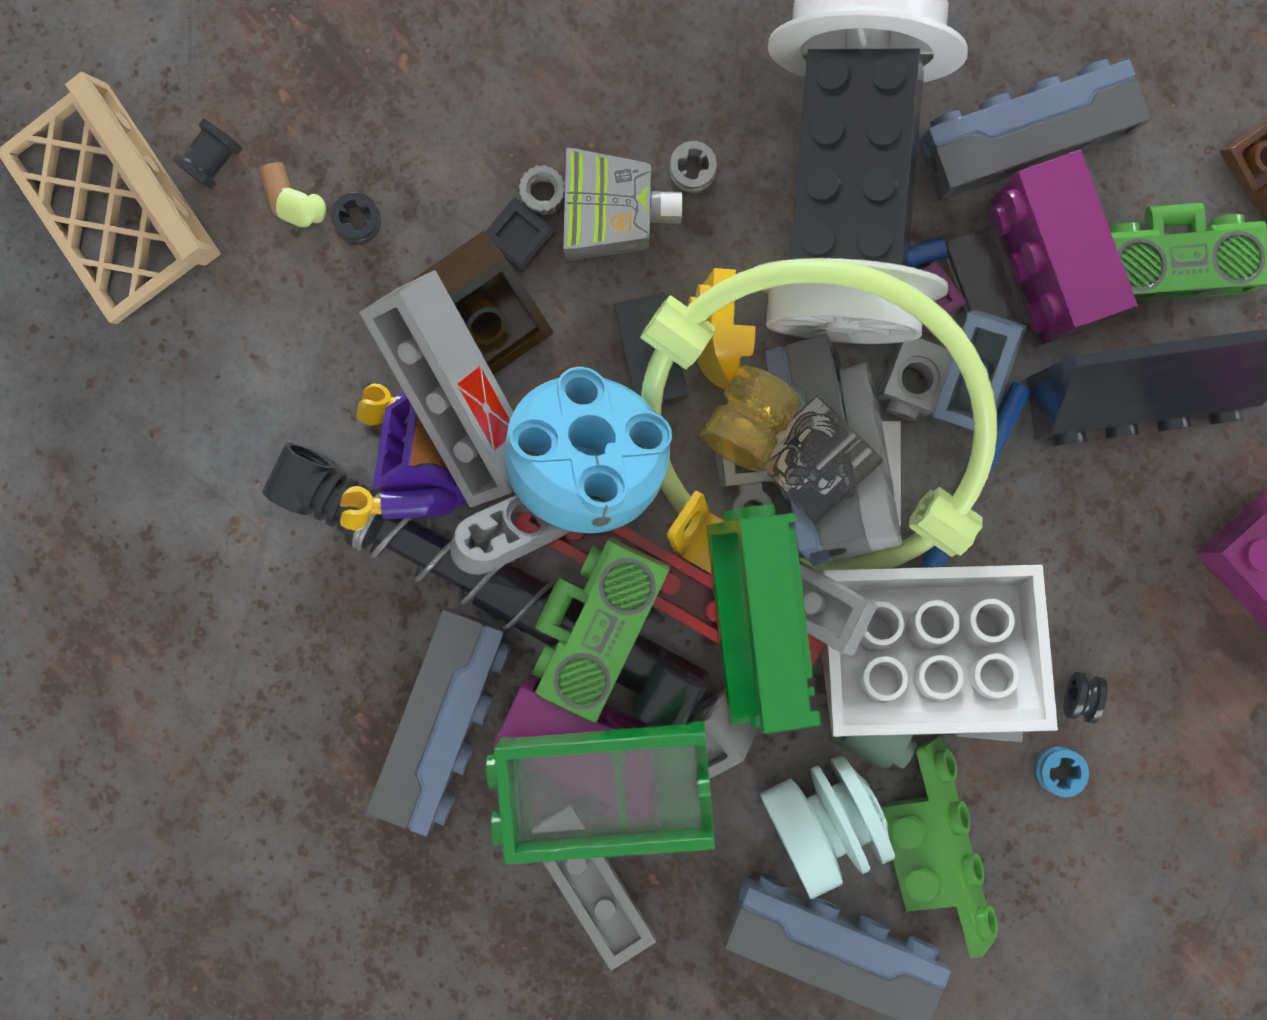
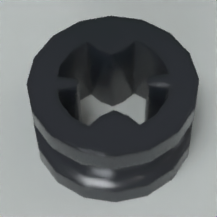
[331,192,381,245]
[1063,671,1108,724]

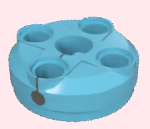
[504,367,672,533]

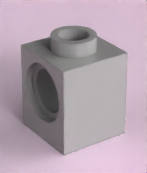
[877,338,953,421]
[686,688,759,779]

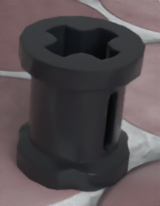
[171,118,243,190]

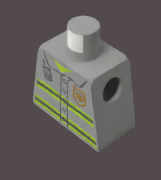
[563,148,682,260]

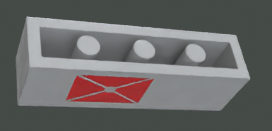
[359,270,537,508]

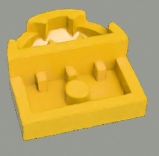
[688,268,756,391]

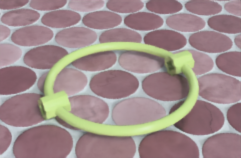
[640,259,997,573]

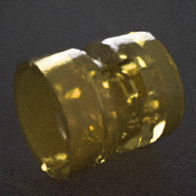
[700,365,802,471]

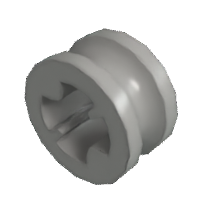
[669,141,717,194]

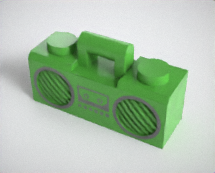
[1109,203,1267,302]
[532,537,670,723]

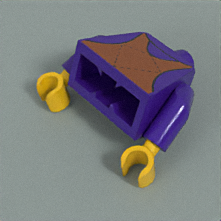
[340,383,487,530]

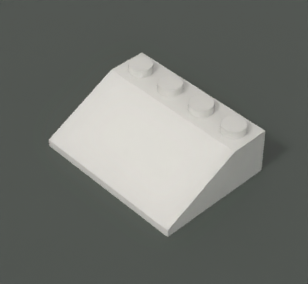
[821,565,1058,737]

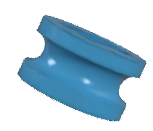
[1034,746,1090,798]

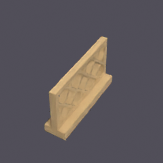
[0,71,221,324]

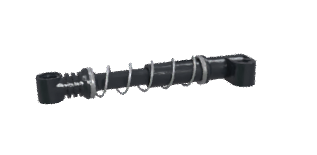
[262,443,709,727]

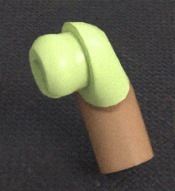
[258,162,326,227]

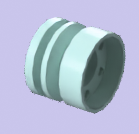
[759,754,895,899]

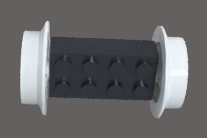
[754,0,968,344]

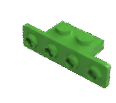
[881,735,998,958]

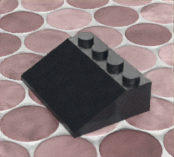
[1026,329,1267,446]

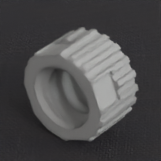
[519,165,565,217]

